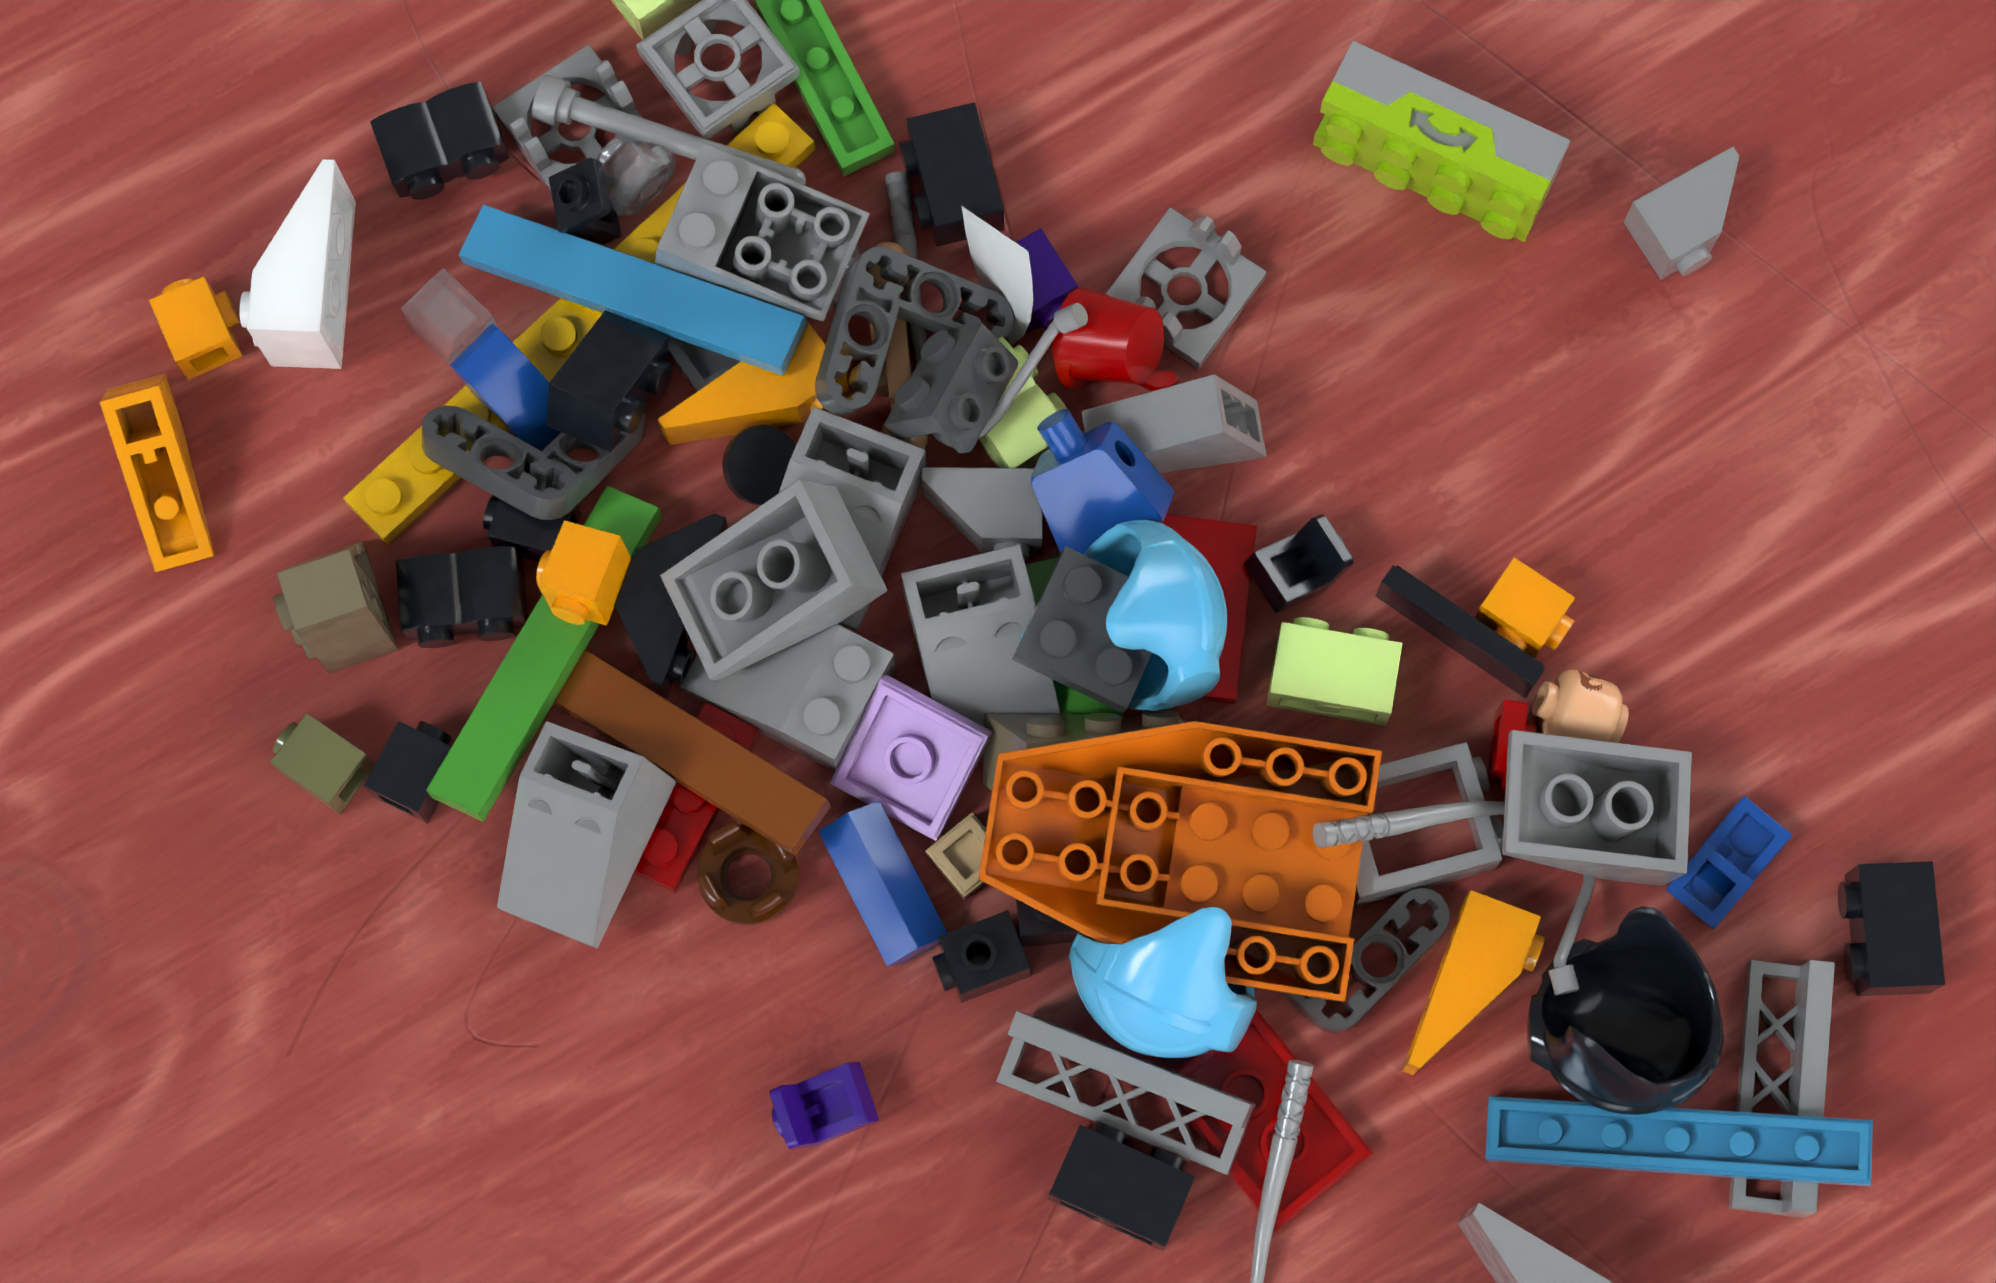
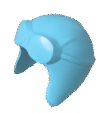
[1020,520,1227,711]
[1069,907,1257,1058]

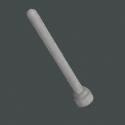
[532,74,806,185]

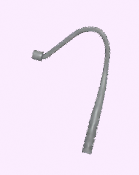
[885,171,1088,447]
[1313,801,1595,996]
[1250,1059,1314,1283]

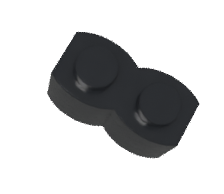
[370,81,510,200]
[395,546,528,648]

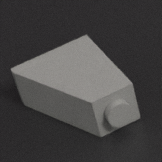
[1082,374,1267,473]

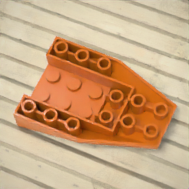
[978,721,1382,1002]

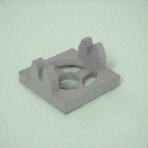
[636,0,801,139]
[492,45,649,192]
[1106,207,1267,370]

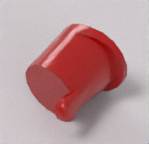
[1052,288,1179,392]

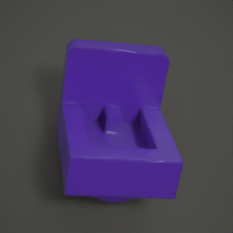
[770,1062,879,1149]

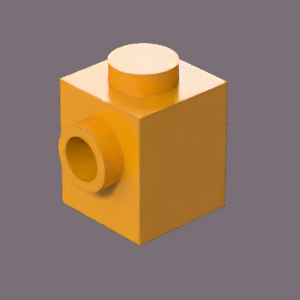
[149,276,243,380]
[536,521,632,625]
[1475,557,1575,658]

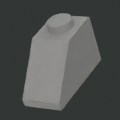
[1623,147,1740,280]
[922,467,1042,561]

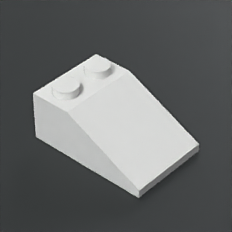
[240,159,356,369]

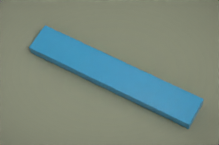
[459,205,808,376]
[1485,1096,1873,1187]

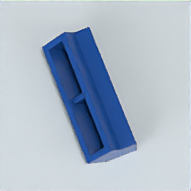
[818,801,947,967]

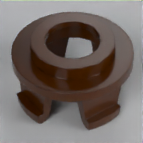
[697,821,799,925]

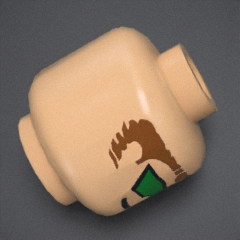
[1532,670,1629,743]

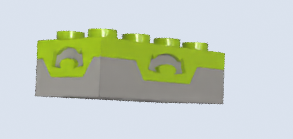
[1313,41,1571,242]

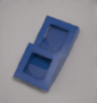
[450,324,560,451]
[1665,796,1792,929]

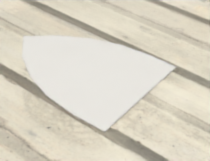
[961,206,1033,345]

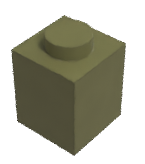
[270,713,375,815]

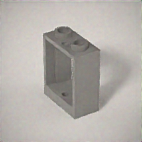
[1354,742,1504,907]

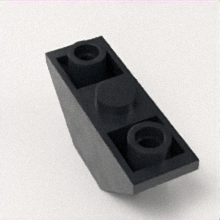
[615,514,728,698]

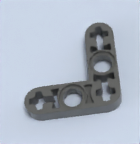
[815,246,1014,416]
[422,406,645,520]
[1281,888,1450,1034]

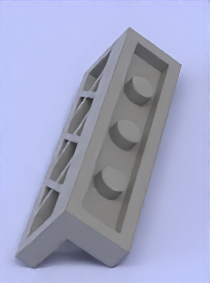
[1728,960,1835,1218]
[996,1011,1256,1175]

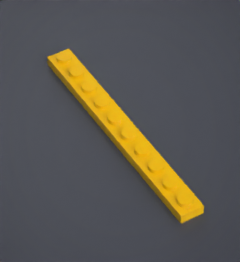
[343,102,815,545]

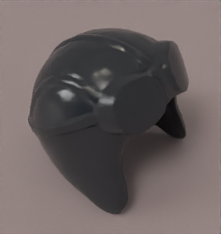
[1527,906,1724,1115]

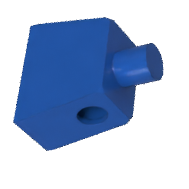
[1031,409,1175,554]

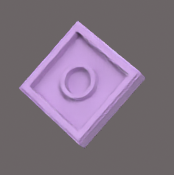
[830,675,993,841]

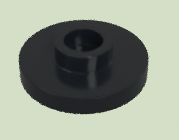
[722,425,796,505]

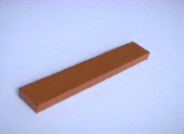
[553,650,831,856]

